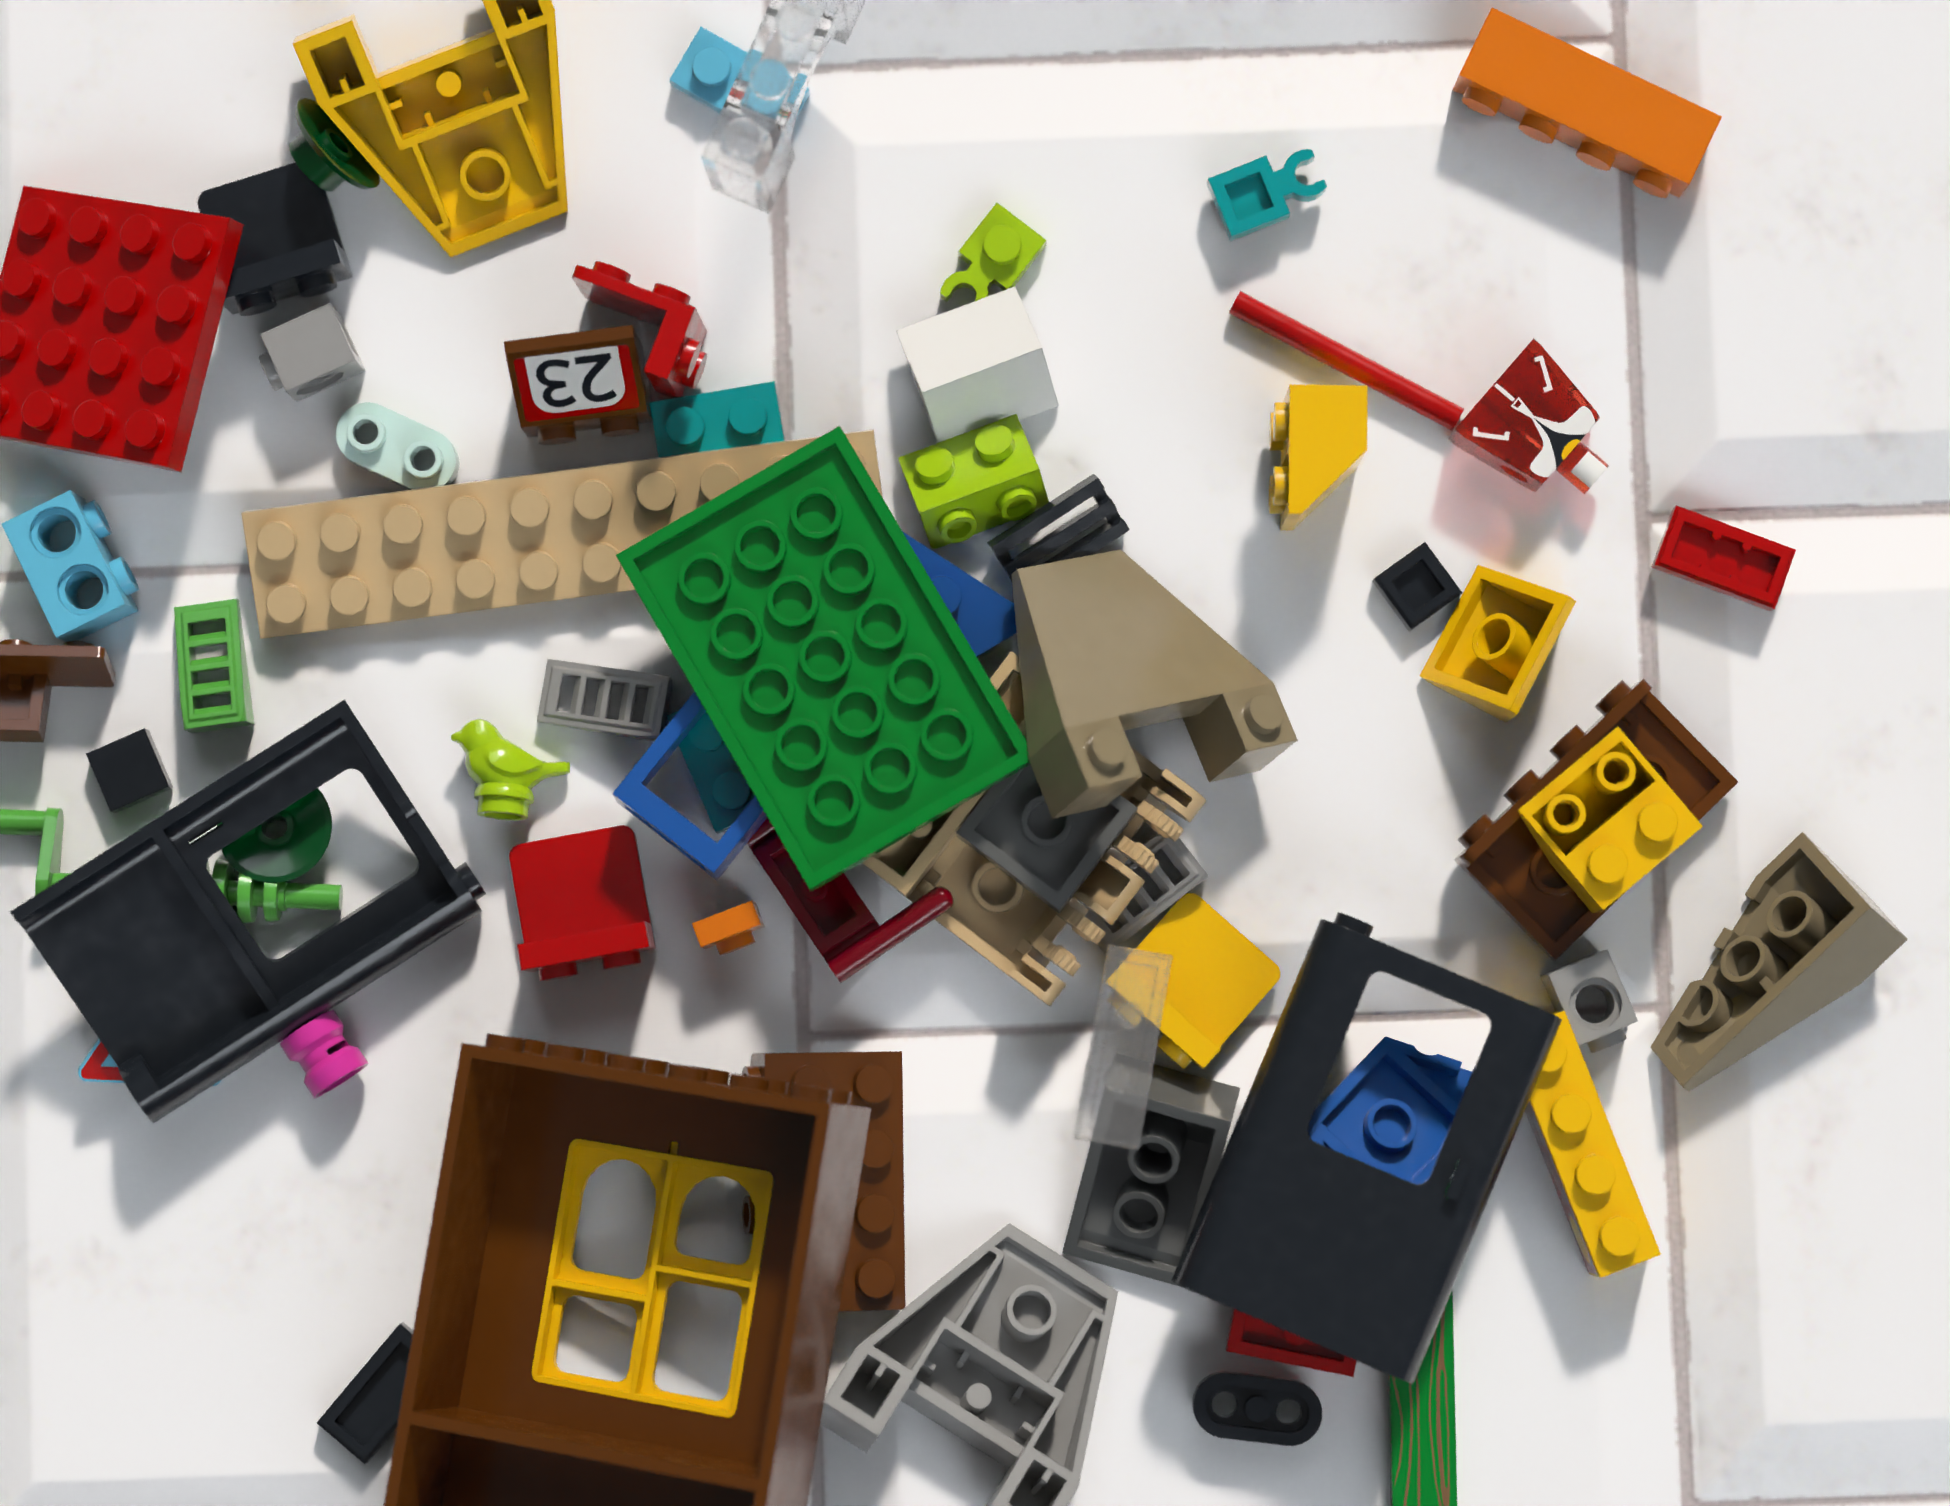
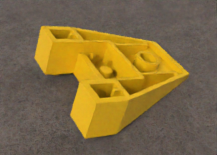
[292,0,568,257]

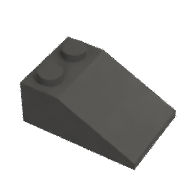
[1062,1053,1241,1288]

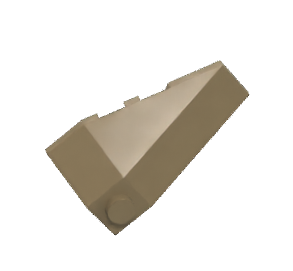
[1650,832,1908,1092]

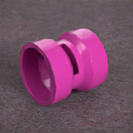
[279,1010,369,1098]

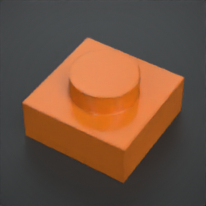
[692,900,765,956]

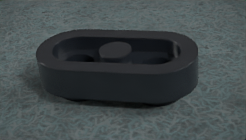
[1192,1371,1322,1446]

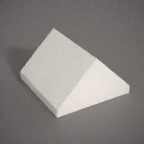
[896,286,1059,443]

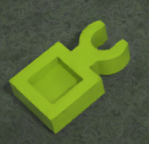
[940,202,1047,302]

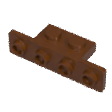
[0,639,116,743]

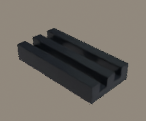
[987,474,1130,582]

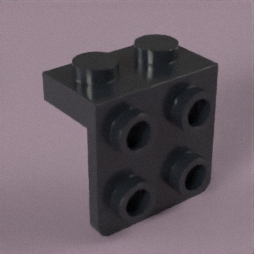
[197,163,353,316]

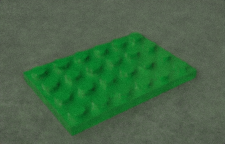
[616,426,1030,892]

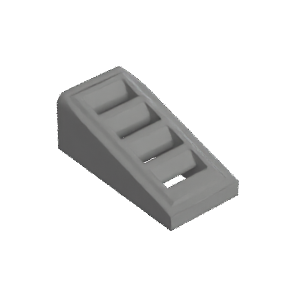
[537,659,673,741]
[1085,834,1208,955]

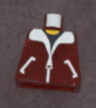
[1448,338,1610,494]

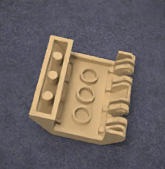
[862,651,1207,1006]

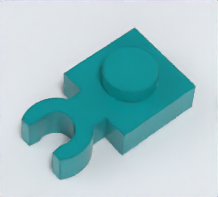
[1207,149,1327,242]

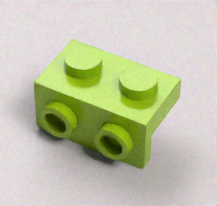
[898,414,1049,549]

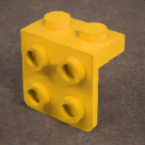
[1105,893,1280,1069]

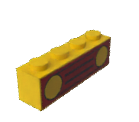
[1525,1010,1661,1278]

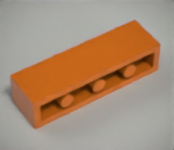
[1452,8,1722,198]

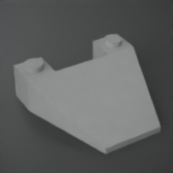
[821,1223,1118,1506]

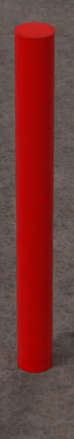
[1229,291,1464,431]

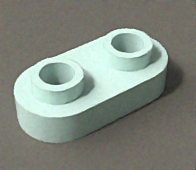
[336,402,459,490]

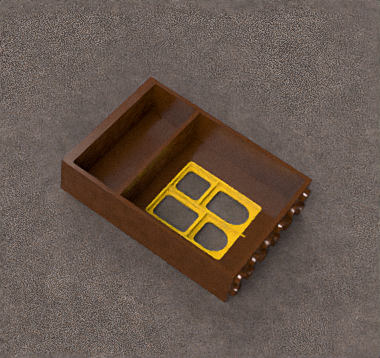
[384,1033,871,1506]

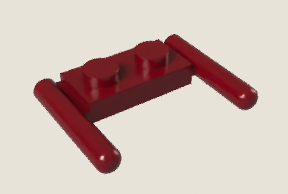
[747,817,954,983]

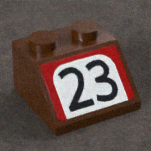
[504,325,653,445]

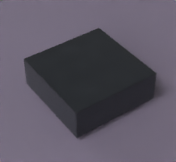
[1372,542,1463,632]
[86,728,173,813]

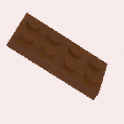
[1454,678,1738,961]
[742,1051,905,1312]

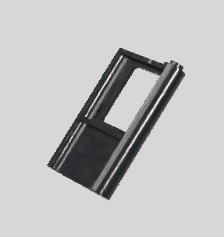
[10,699,486,1123]
[1171,912,1562,1384]

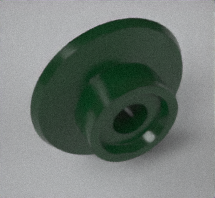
[289,98,380,192]
[217,788,332,883]

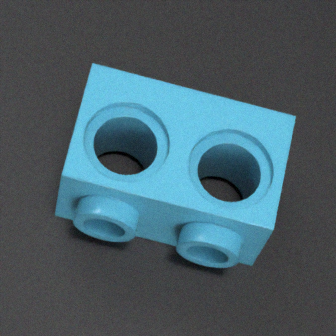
[2,490,139,642]

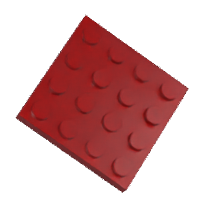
[0,185,244,473]

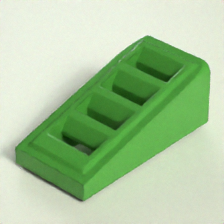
[174,599,255,733]

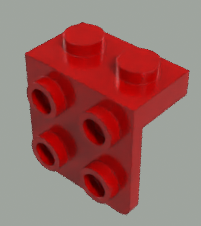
[572,261,707,398]
[509,825,656,981]

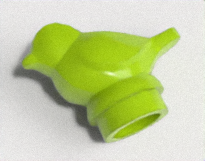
[451,719,570,820]

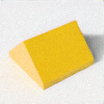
[1419,565,1576,723]

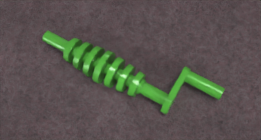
[0,808,343,923]

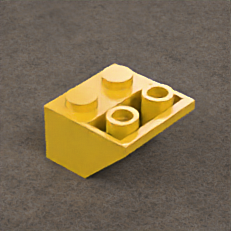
[1269,385,1368,531]
[1517,727,1703,913]

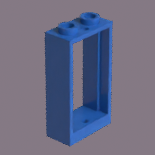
[612,691,767,881]

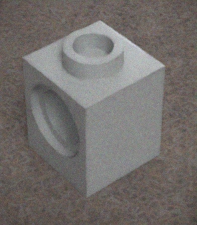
[259,303,366,402]
[1540,949,1638,1053]

